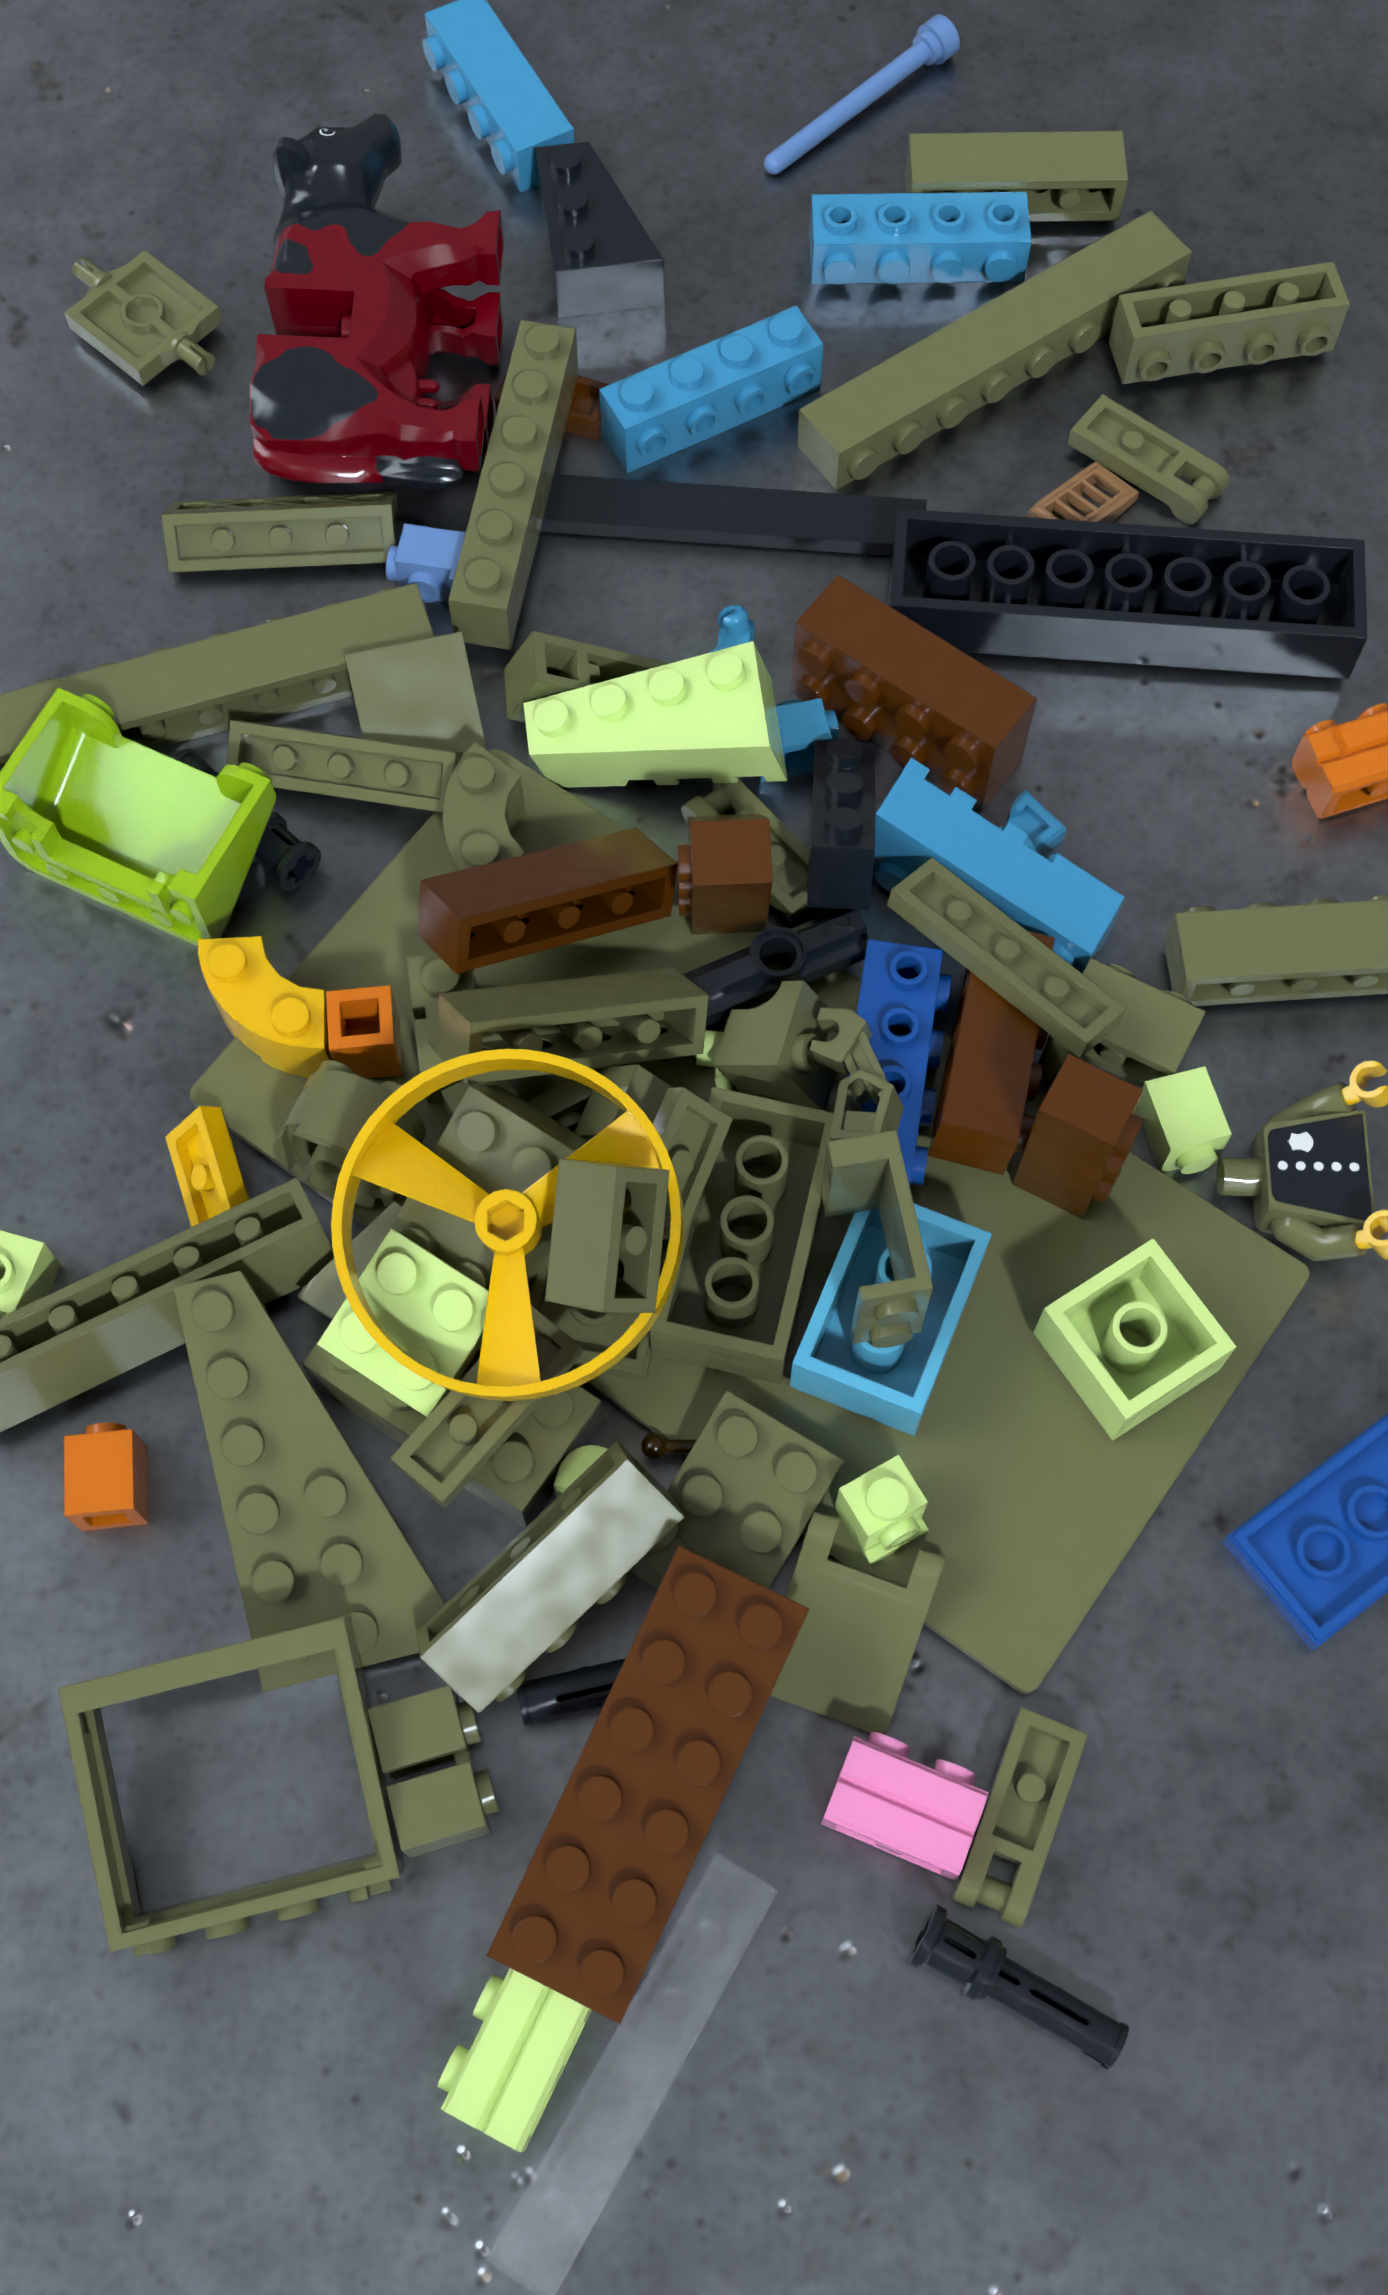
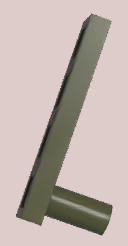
[887,858,1127,1080]

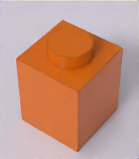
[326,985,403,1079]
[64,1422,149,1531]

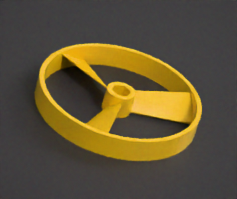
[331,1049,684,1401]

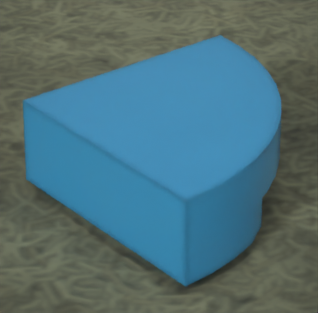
[1006,790,1067,856]

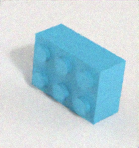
[789,1204,992,1436]

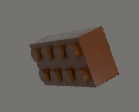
[791,575,1037,812]

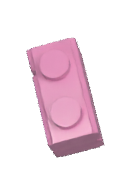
[821,1732,989,1880]

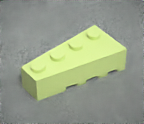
[523,641,788,788]

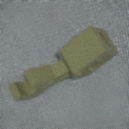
[810,1008,904,1141]

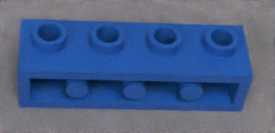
[847,939,952,1186]

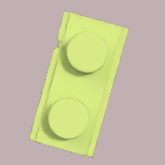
[437,1968,592,2152]

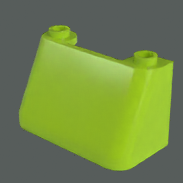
[0,687,276,946]

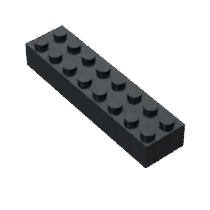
[888,508,1368,679]

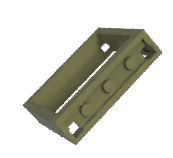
[58,1615,405,1957]

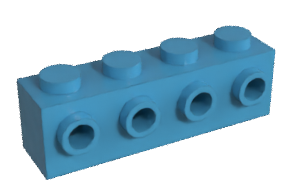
[809,192,1031,284]
[599,305,824,473]

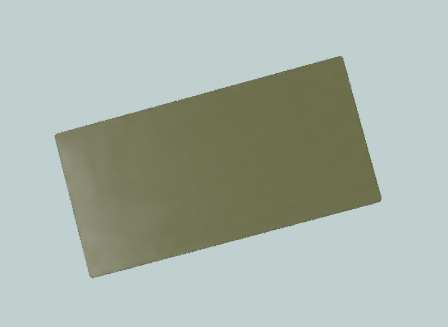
[189,749,1310,1694]

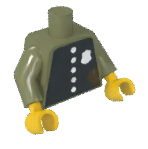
[1216,1060,1388,1261]

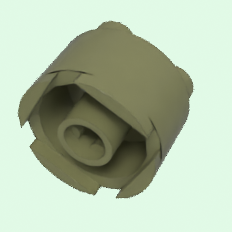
[273,1060,426,1209]

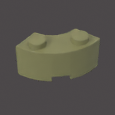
[443,742,526,872]

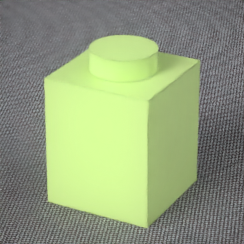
[1137,1066,1232,1174]

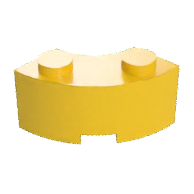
[198,936,332,1078]

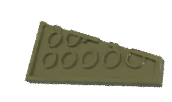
[173,1271,446,1692]

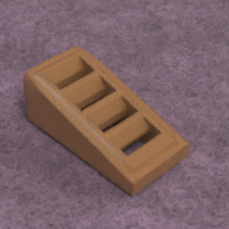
[1026,461,1139,523]

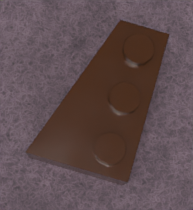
[678,814,773,935]

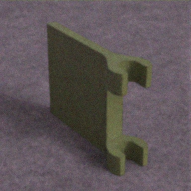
[770,1511,946,1735]

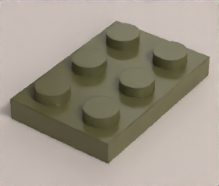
[628,1390,844,1590]

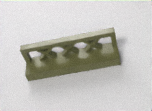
[161,491,398,572]

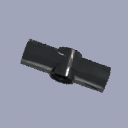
[682,909,869,1027]

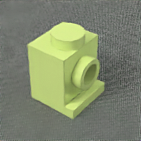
[835,1455,929,1566]

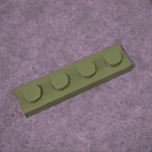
[227,720,464,812]

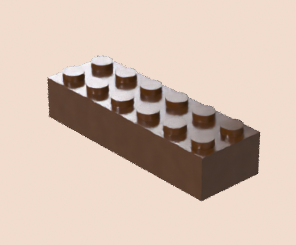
[486,1546,809,2024]

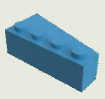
[872,757,1125,973]

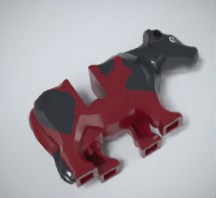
[250,114,504,490]

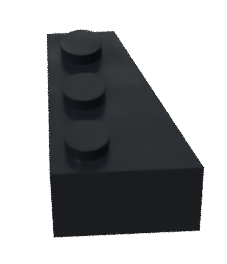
[536,141,665,319]

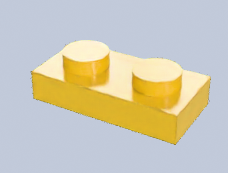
[165,1106,250,1227]

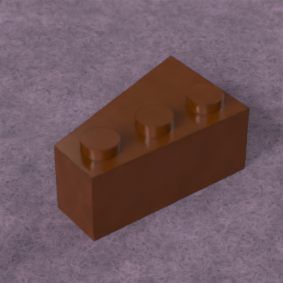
[1013,1054,1145,1219]

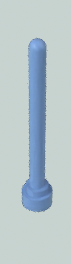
[764,14,960,175]

